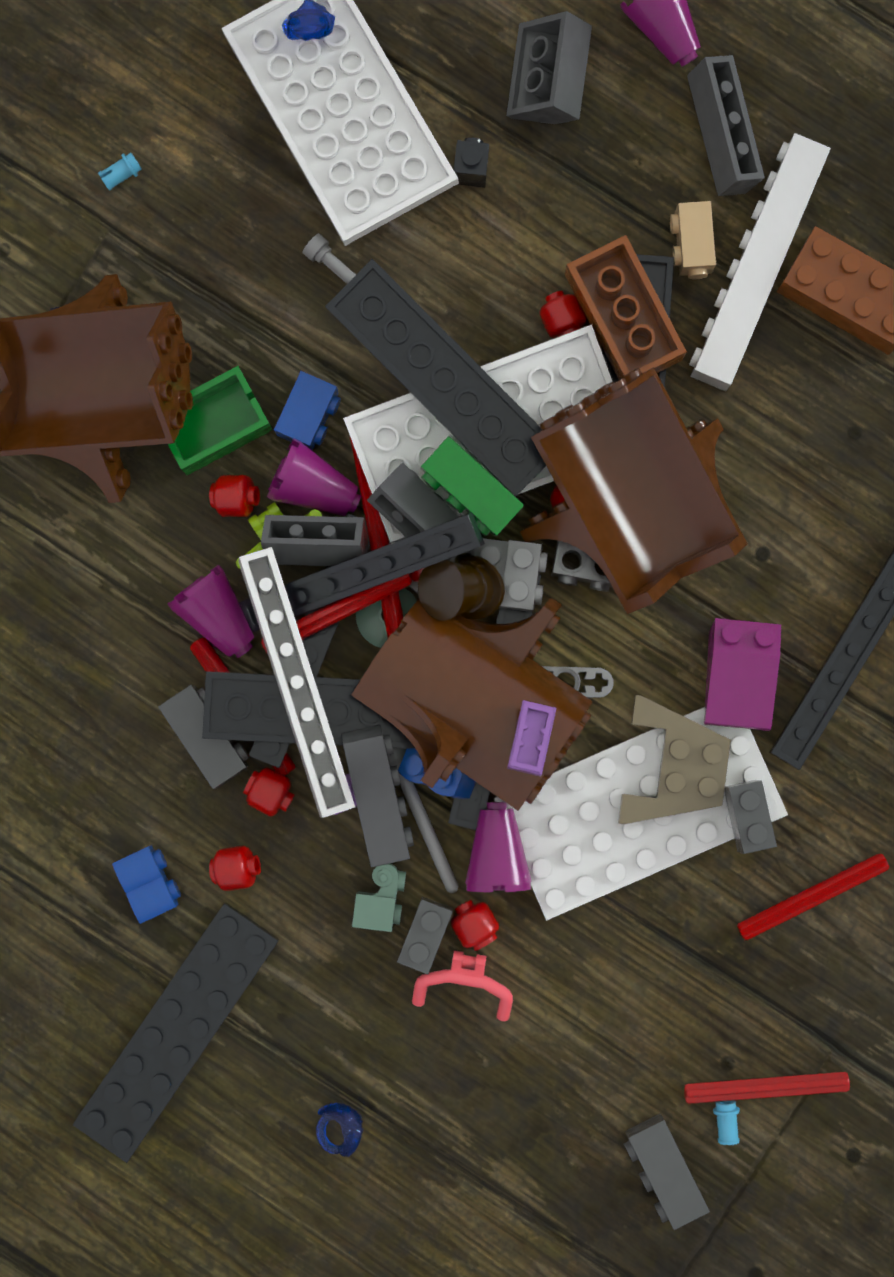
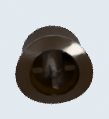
[418,556,505,621]

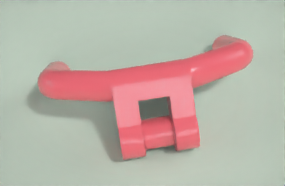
[412,950,513,1021]

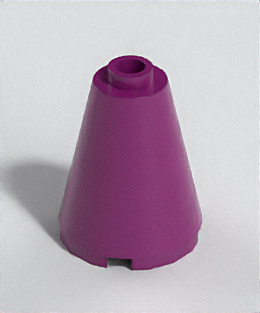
[620,0,701,67]
[266,438,361,516]
[167,565,254,658]
[465,802,532,892]

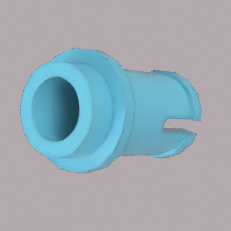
[98,153,142,191]
[713,1101,740,1145]

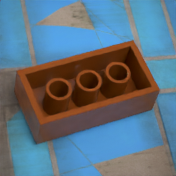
[777,226,894,355]
[565,235,687,380]

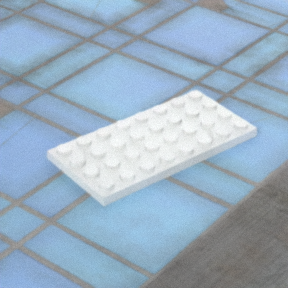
[221,0,459,246]
[343,325,612,542]
[493,707,788,921]

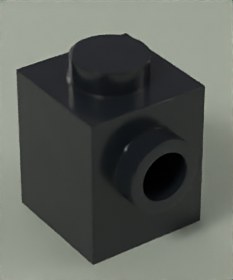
[454,138,489,188]

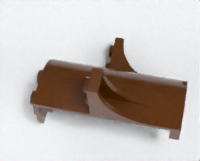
[0,274,193,503]
[520,367,748,614]
[351,598,593,811]

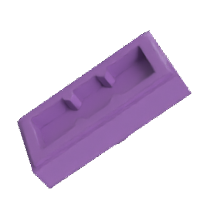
[507,700,557,776]

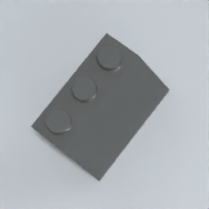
[506,11,592,124]

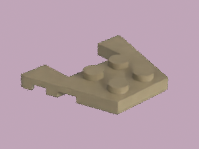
[618,695,731,824]

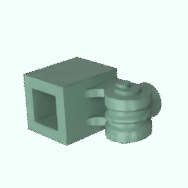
[352,863,406,932]

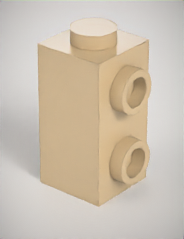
[670,201,716,279]

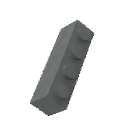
[687,55,765,196]
[342,725,414,867]

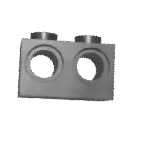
[551,541,612,592]

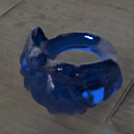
[282,0,335,41]
[316,1103,363,1157]

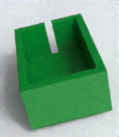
[168,366,273,476]
[420,436,524,536]

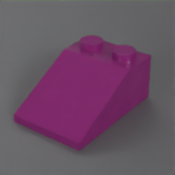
[704,618,781,731]

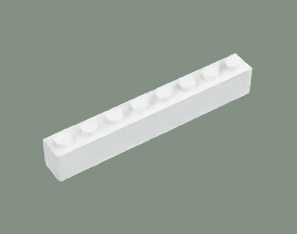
[689,133,831,391]
[238,547,355,818]

